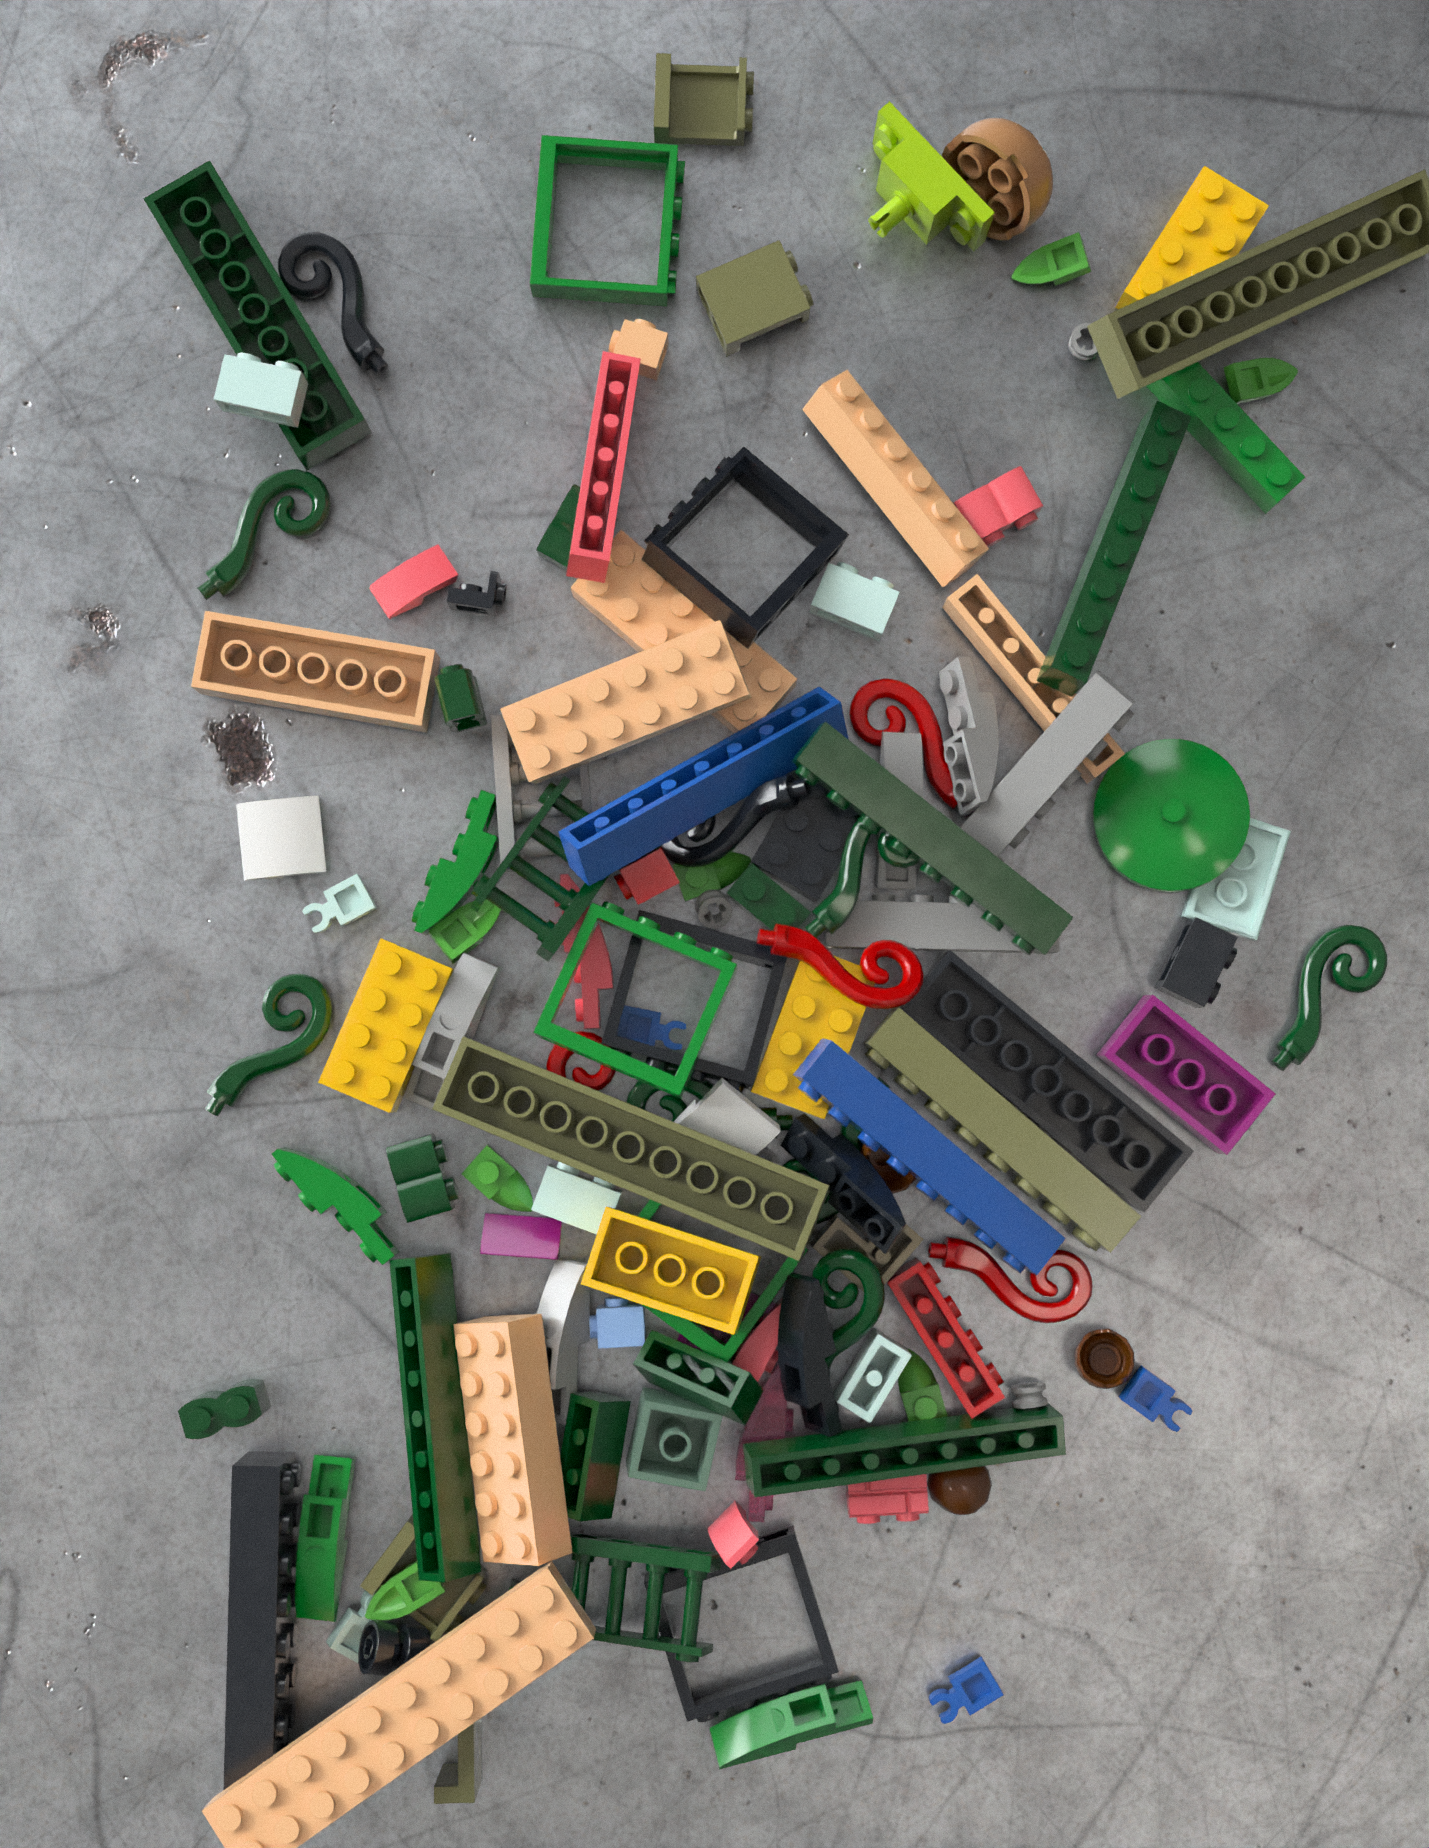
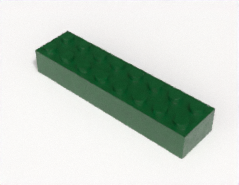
[143,160,372,471]

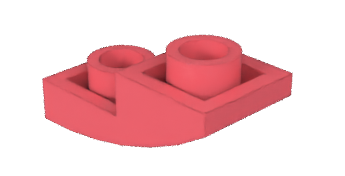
[369,544,458,619]
[708,1501,759,1569]

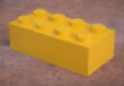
[1115,166,1269,309]
[318,938,454,1113]
[750,956,875,1119]
[581,1207,762,1335]

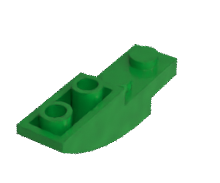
[411,790,499,935]
[272,1147,400,1265]
[295,1454,356,1622]
[709,1680,873,1770]

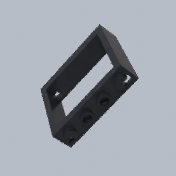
[641,447,849,649]
[601,910,787,1093]
[644,1526,839,1722]

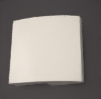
[236,795,326,881]
[674,1078,781,1155]

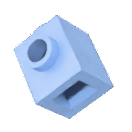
[589,1296,646,1349]

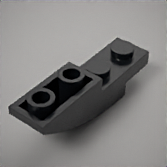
[780,1113,906,1254]
[778,1272,842,1437]

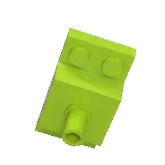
[868,101,995,252]

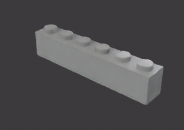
[961,671,1136,862]
[824,894,1060,954]

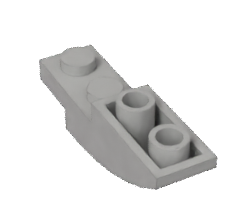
[938,656,999,816]
[875,731,923,889]
[403,952,500,1113]
[537,1258,590,1425]

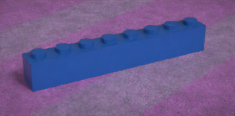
[558,686,849,886]
[793,1038,1066,1275]

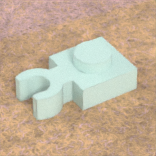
[302,874,377,933]
[326,1590,378,1663]

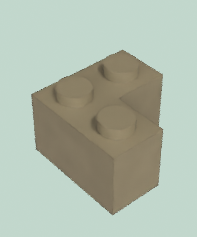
[810,1214,924,1292]

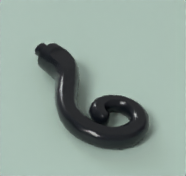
[278,232,388,375]
[660,774,811,867]

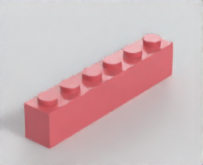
[566,351,641,583]

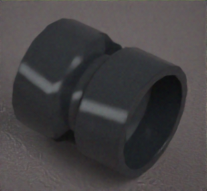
[358,1620,430,1676]

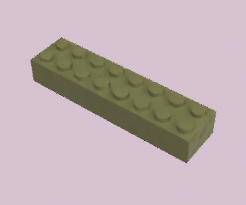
[862,1007,1141,1253]

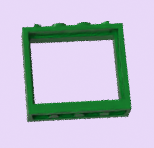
[530,135,685,307]
[533,901,738,1099]
[638,1200,809,1363]

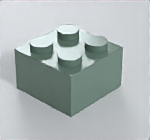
[626,1387,723,1492]

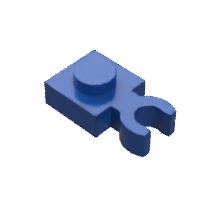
[617,1005,686,1050]
[1118,1365,1193,1432]
[928,1656,1004,1724]

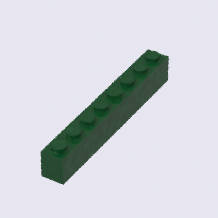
[1036,400,1191,697]
[791,722,1074,956]
[389,1253,481,1582]
[743,1403,1066,1498]

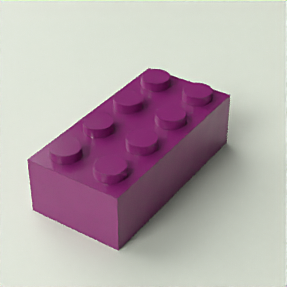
[1096,994,1276,1155]

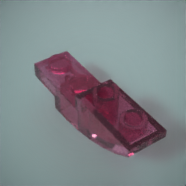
[735,1360,794,1522]

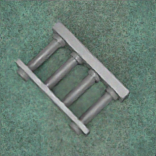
[491,714,592,872]

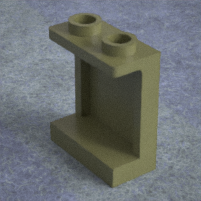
[654,53,754,146]
[696,240,814,357]
[360,1514,487,1642]
[434,1718,482,1804]

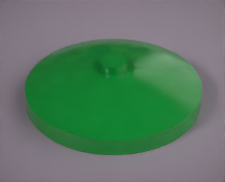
[1092,739,1250,893]

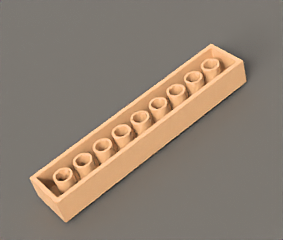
[202,1561,596,1848]

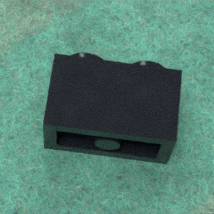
[1154,917,1238,1008]

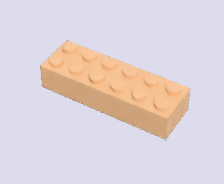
[571,530,797,733]
[191,611,441,733]
[500,620,752,784]
[453,1314,572,1566]

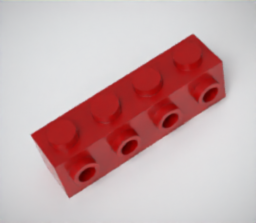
[887,1258,1005,1419]

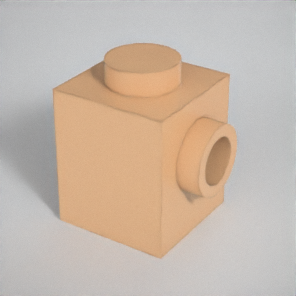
[608,319,669,381]

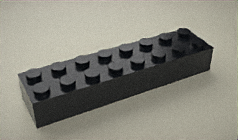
[900,950,1194,1212]
[223,1451,301,1790]

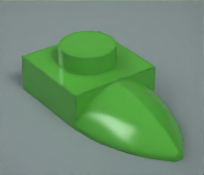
[1011,232,1092,286]
[1224,358,1298,404]
[672,852,751,902]
[428,900,501,964]
[461,1144,533,1212]
[898,1348,948,1422]
[365,1560,446,1620]

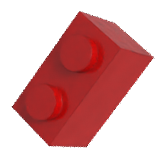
[614,846,680,905]

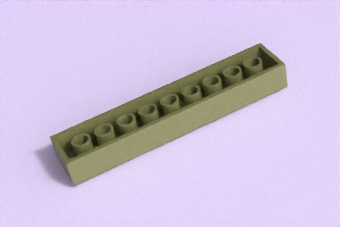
[1087,169,1429,399]
[432,1036,830,1261]

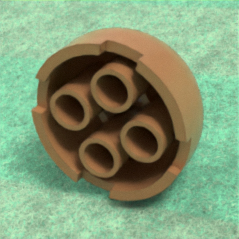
[942,118,1053,240]

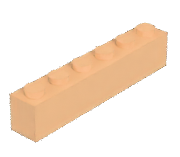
[802,370,989,587]
[942,574,1125,784]

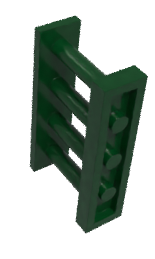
[471,775,609,962]
[570,1532,722,1662]

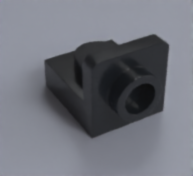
[447,571,507,617]

